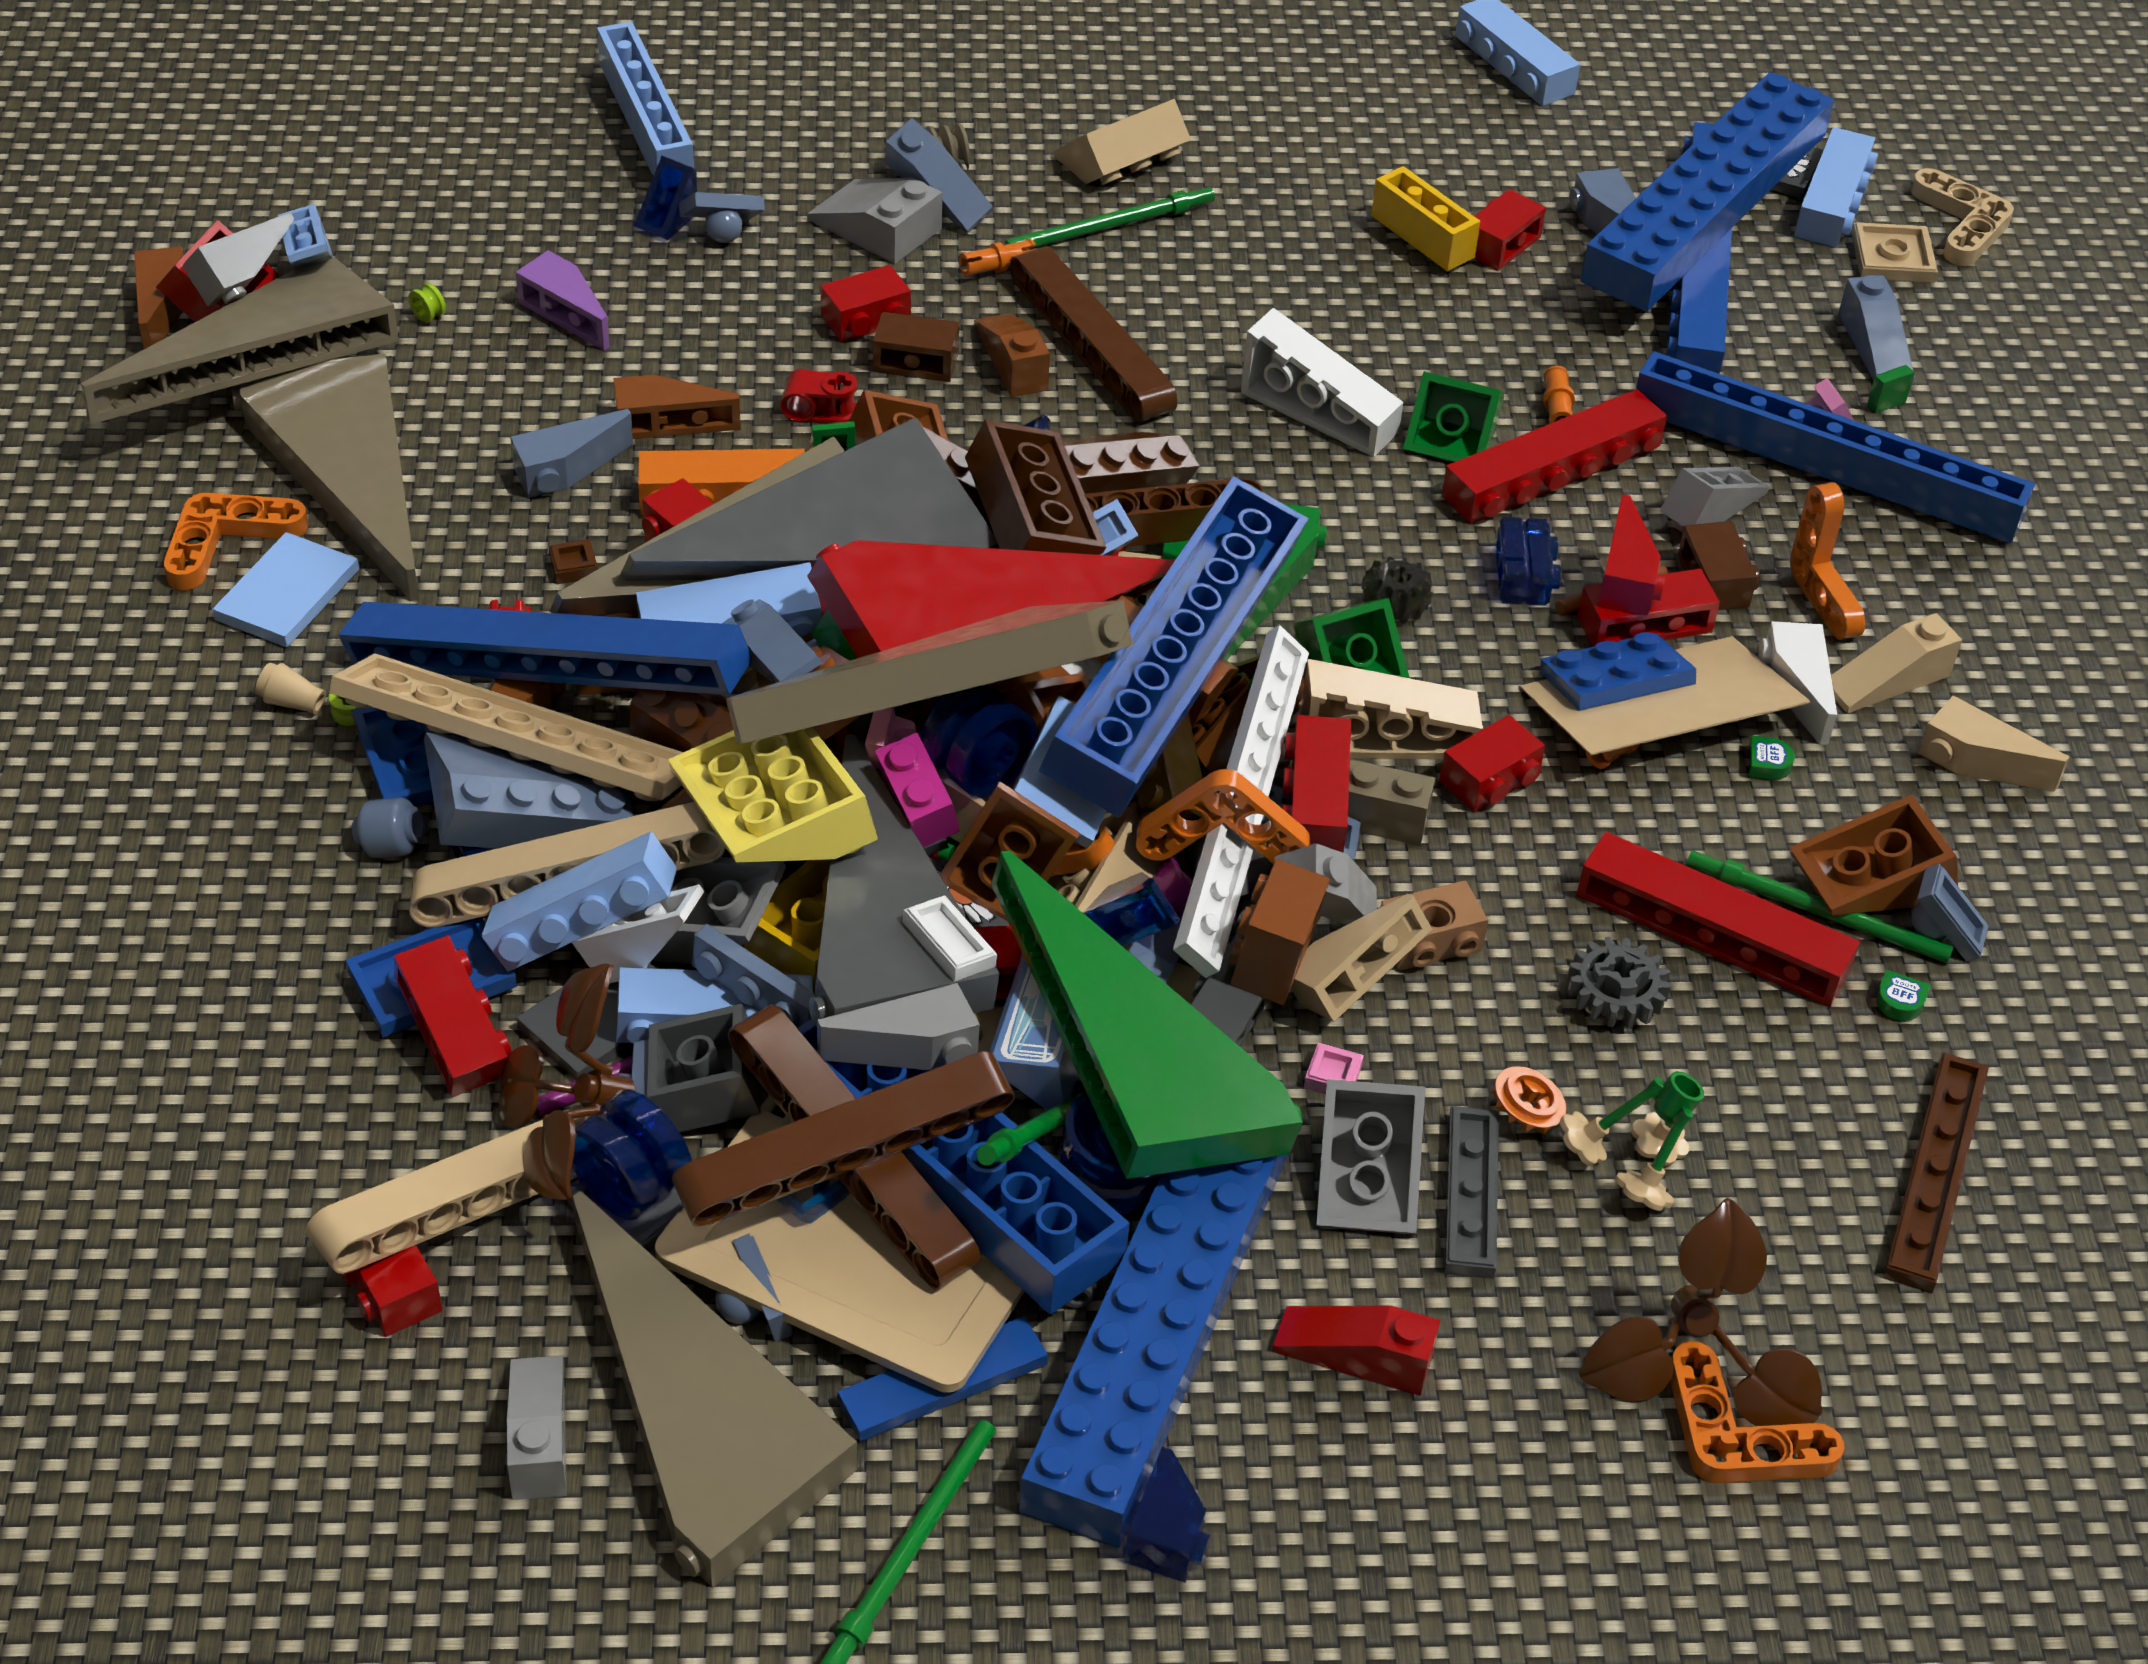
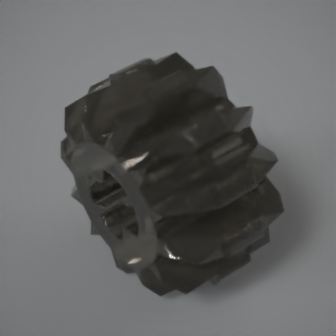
[1361,556,1433,625]

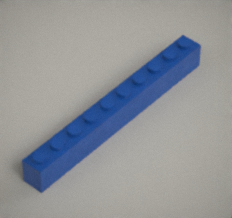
[1666,122,1732,374]
[1636,351,2036,543]
[338,602,752,695]

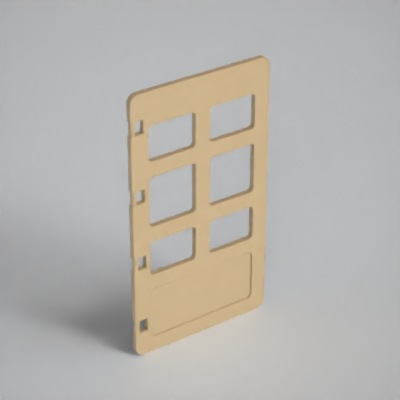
[655,939,1201,1392]

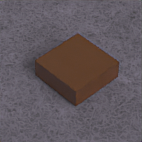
[548,539,598,584]

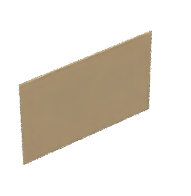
[1519,636,1811,755]

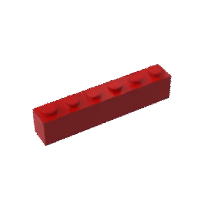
[1441,389,1667,525]
[1576,831,1860,1007]

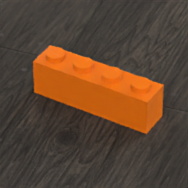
[638,449,805,515]

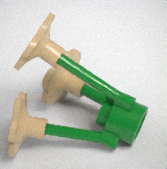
[1559,1071,1704,1211]

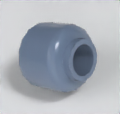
[352,797,425,859]

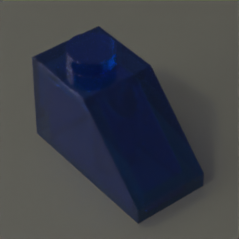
[1083,872,1180,946]
[1125,1447,1212,1583]

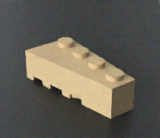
[1300,659,1483,759]

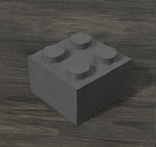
[647,1004,761,1135]

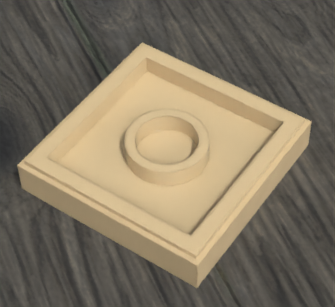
[1851,222,1938,283]

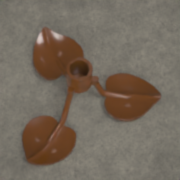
[498,963,635,1200]
[1579,1198,1822,1426]

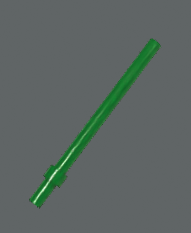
[1005,187,1215,249]
[1686,850,1954,964]
[977,1091,1093,1165]
[820,1420,996,1664]

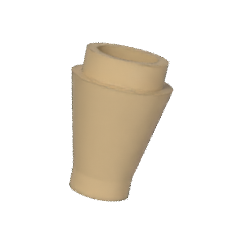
[255,662,326,715]

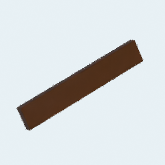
[1883,1052,1989,1293]

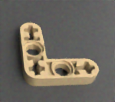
[1911,168,2014,266]

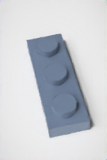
[692,924,815,1028]

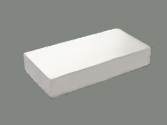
[902,895,997,982]

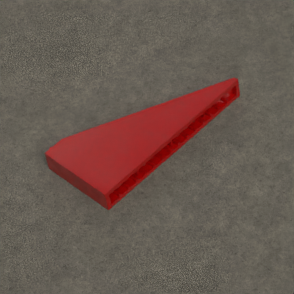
[807,540,1175,709]

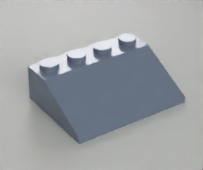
[424,732,633,849]

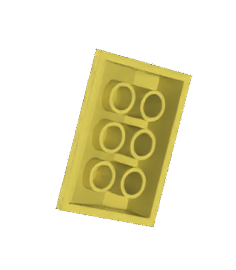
[668,727,878,863]

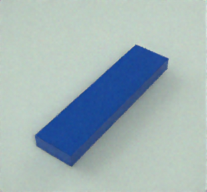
[837,1316,1048,1442]

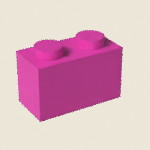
[875,733,960,848]

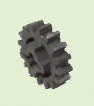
[1567,937,1671,1028]

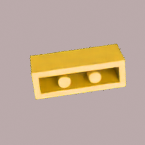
[1371,166,1480,271]

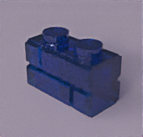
[1495,517,1561,606]

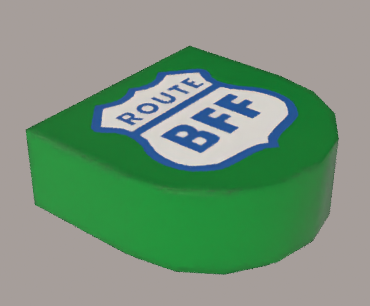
[1749,735,1795,780]
[1876,969,1931,1021]

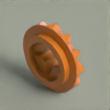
[1491,1066,1566,1134]

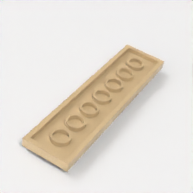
[329,653,683,801]

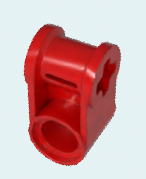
[780,369,858,424]

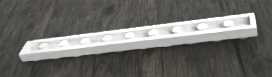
[1173,625,1309,978]

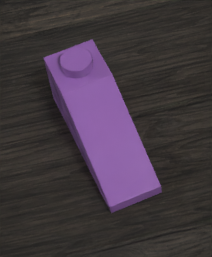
[516,250,610,351]

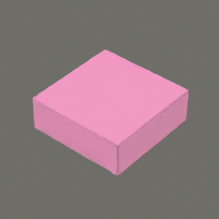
[1304,1043,1364,1094]

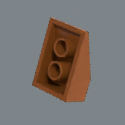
[940,782,1080,922]
[1789,794,1958,915]

